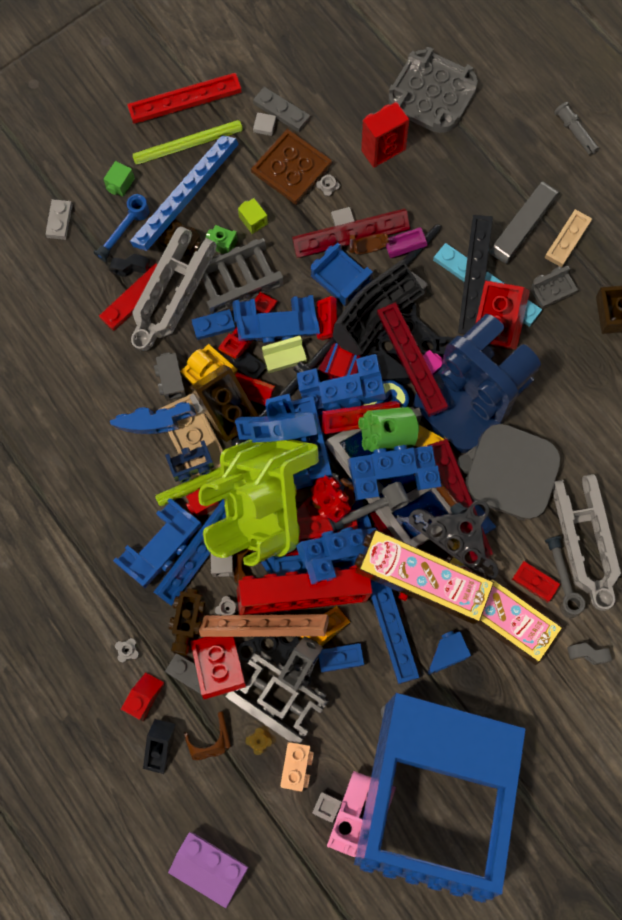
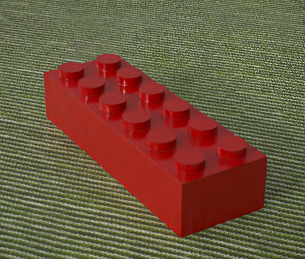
[237,566,372,615]

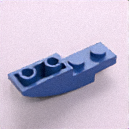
[110,402,196,434]
[235,413,319,442]

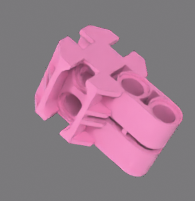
[327,771,396,857]

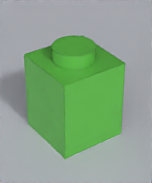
[103,161,135,197]

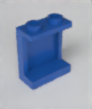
[311,243,373,306]

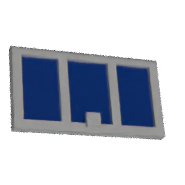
[325,429,453,548]

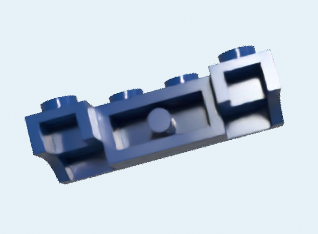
[233,295,320,344]
[297,354,386,415]
[348,445,441,501]
[113,498,201,588]
[296,527,376,585]

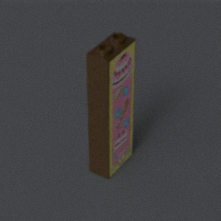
[354,529,494,624]
[445,555,563,666]

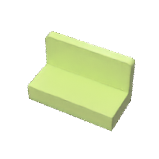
[262,336,307,373]

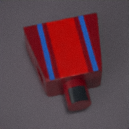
[318,343,361,380]

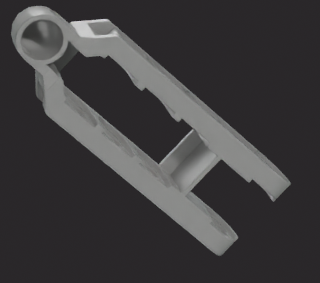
[131,226,217,351]
[552,474,621,611]

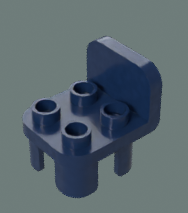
[414,314,541,453]

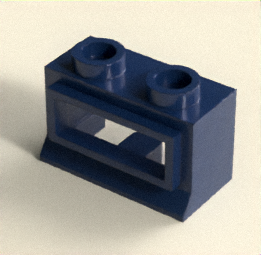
[165,440,214,483]

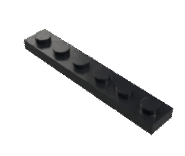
[458,215,493,335]

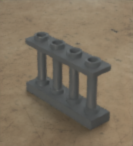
[201,238,284,314]

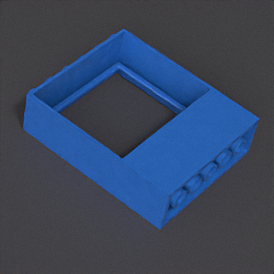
[354,693,525,902]

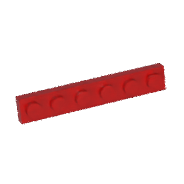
[127,73,242,124]

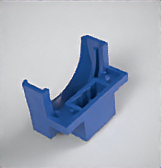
[265,394,332,490]

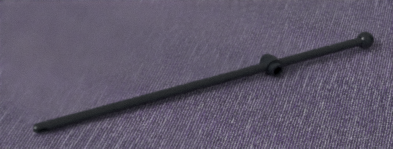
[231,224,441,446]

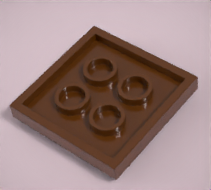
[251,129,332,205]

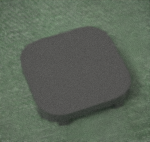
[388,47,478,133]
[464,424,560,521]

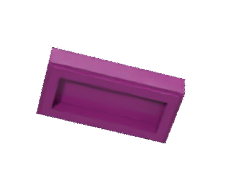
[386,227,427,258]

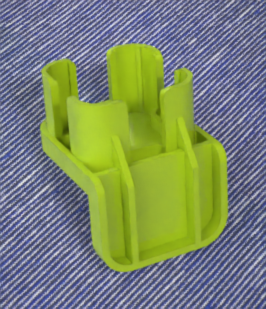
[199,439,319,566]

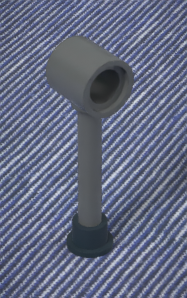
[328,482,410,533]
[545,536,585,618]

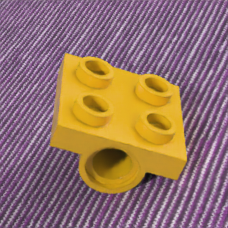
[180,344,238,384]

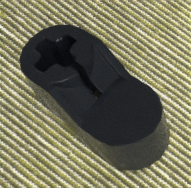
[109,254,150,277]

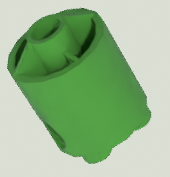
[358,407,419,452]

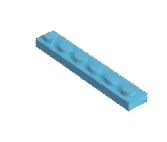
[433,243,542,327]

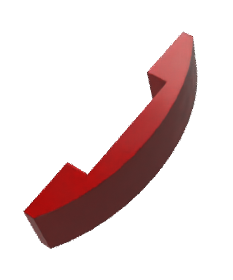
[218,292,277,359]

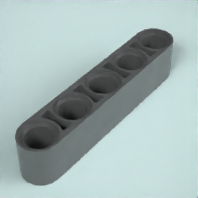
[489,181,559,264]

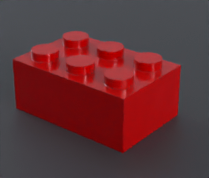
[361,102,409,168]

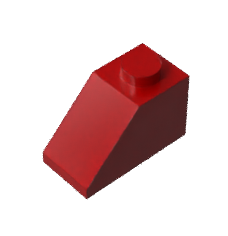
[121,672,164,722]

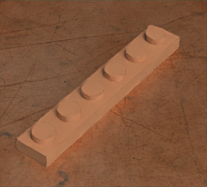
[199,614,329,637]

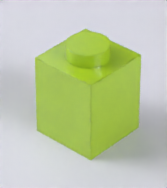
[238,198,268,234]

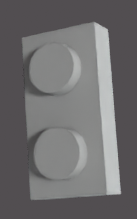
[45,200,72,240]

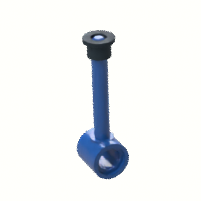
[93,194,149,262]

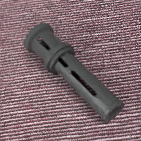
[554,102,599,156]

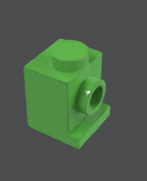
[206,225,238,254]

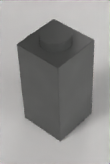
[154,352,186,401]

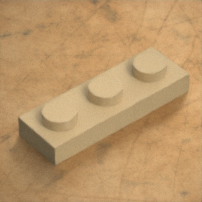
[545,209,592,267]

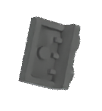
[530,266,578,309]

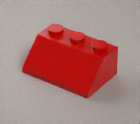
[475,280,530,350]

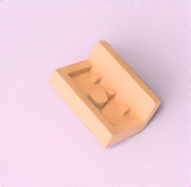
[281,743,314,792]

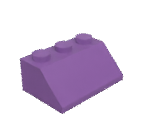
[168,832,249,908]

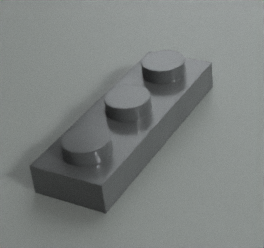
[253,87,310,133]

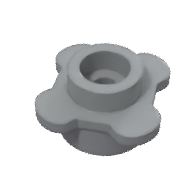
[316,175,340,196]
[215,596,239,615]
[115,638,139,662]

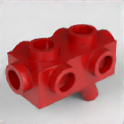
[311,475,352,523]

